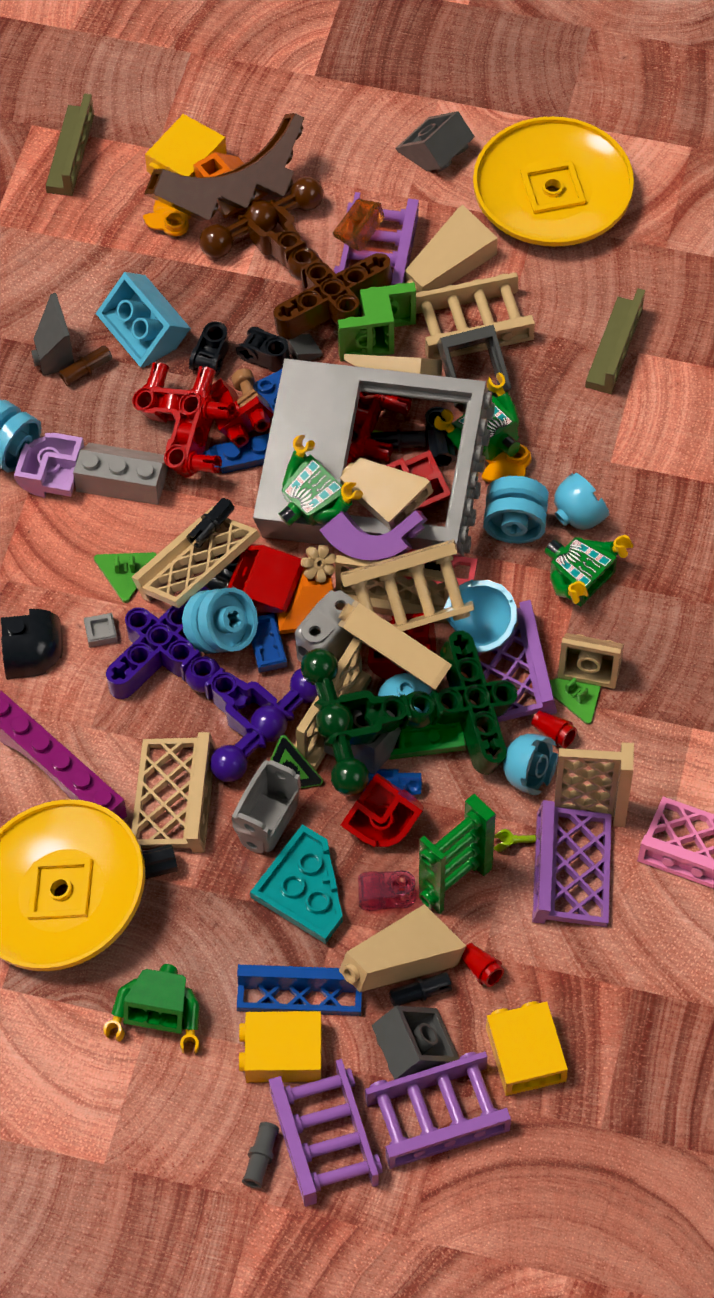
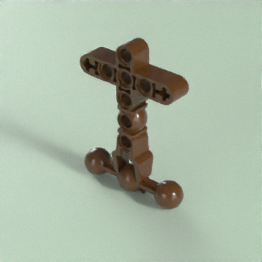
[199,177,392,339]

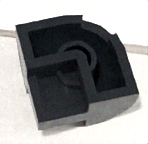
[1,609,63,679]

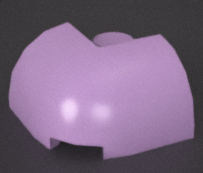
[14,433,84,498]

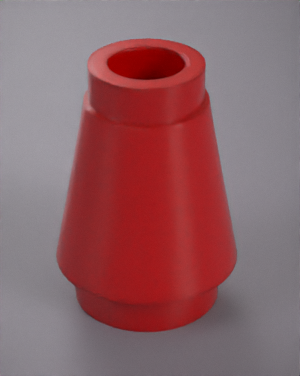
[531,711,577,748]
[461,943,504,987]

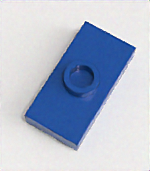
[251,613,287,673]

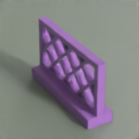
[478,600,557,722]
[532,800,611,927]

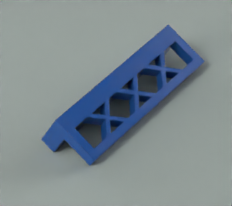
[237,964,362,1016]

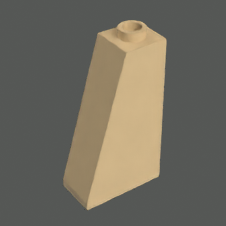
[405,205,498,293]
[338,601,452,690]
[339,904,466,992]

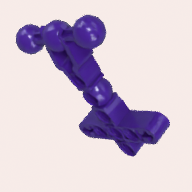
[106,587,318,782]

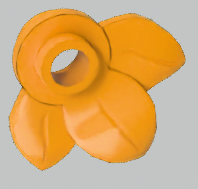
[143,200,192,236]
[482,444,532,482]

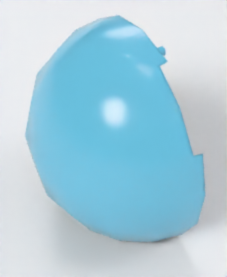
[444,580,517,653]

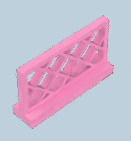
[637,797,714,889]

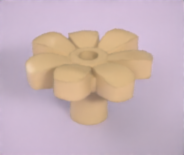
[301,545,336,583]

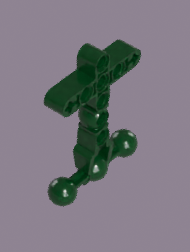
[301,630,518,796]

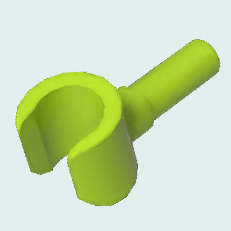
[494,829,536,852]

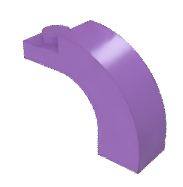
[320,510,428,561]

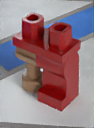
[210,368,273,448]

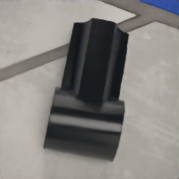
[425,407,456,467]
[142,844,178,879]

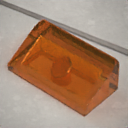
[333,199,384,252]

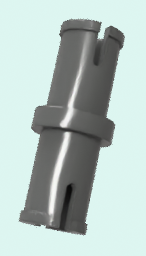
[242,1122,279,1189]

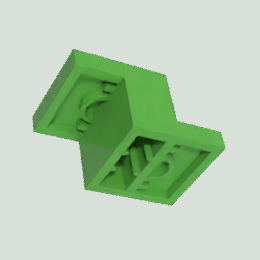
[338,282,416,361]

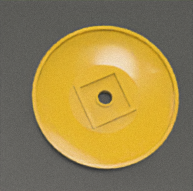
[473,116,634,247]
[0,800,145,971]

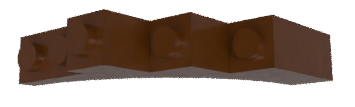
[144,113,304,220]

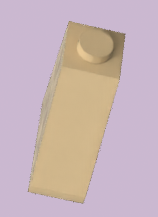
[340,458,433,531]

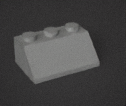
[73,443,169,505]

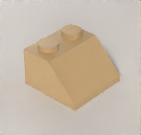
[558,633,624,689]

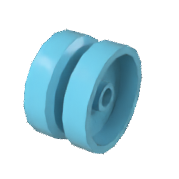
[0,400,42,473]
[483,476,549,544]
[182,587,258,654]

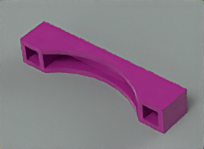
[0,691,127,820]

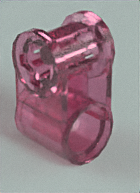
[358,870,417,911]

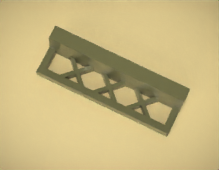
[46,93,94,196]
[585,288,645,395]

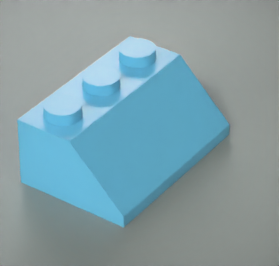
[95,272,191,368]

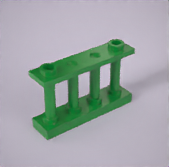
[419,794,496,914]

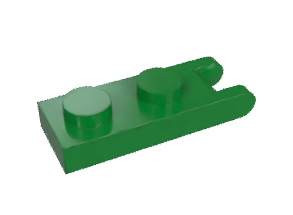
[389,722,466,760]

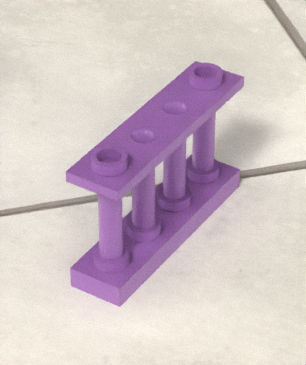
[334,192,419,285]
[365,1051,511,1169]
[269,1059,383,1207]

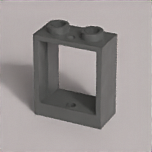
[437,324,512,409]

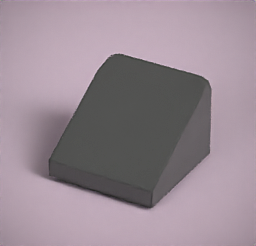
[286,334,323,361]

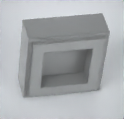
[84,613,118,647]

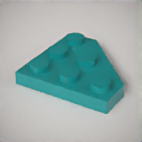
[250,824,343,944]

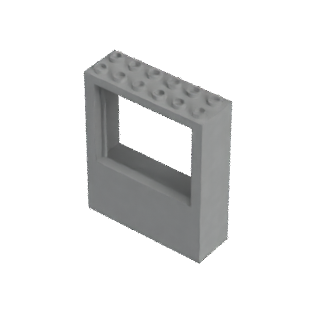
[253,358,495,557]

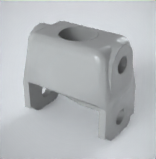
[295,590,359,662]
[232,760,301,853]

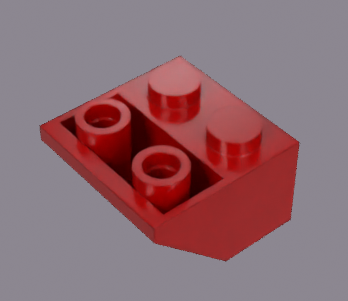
[227,545,304,613]

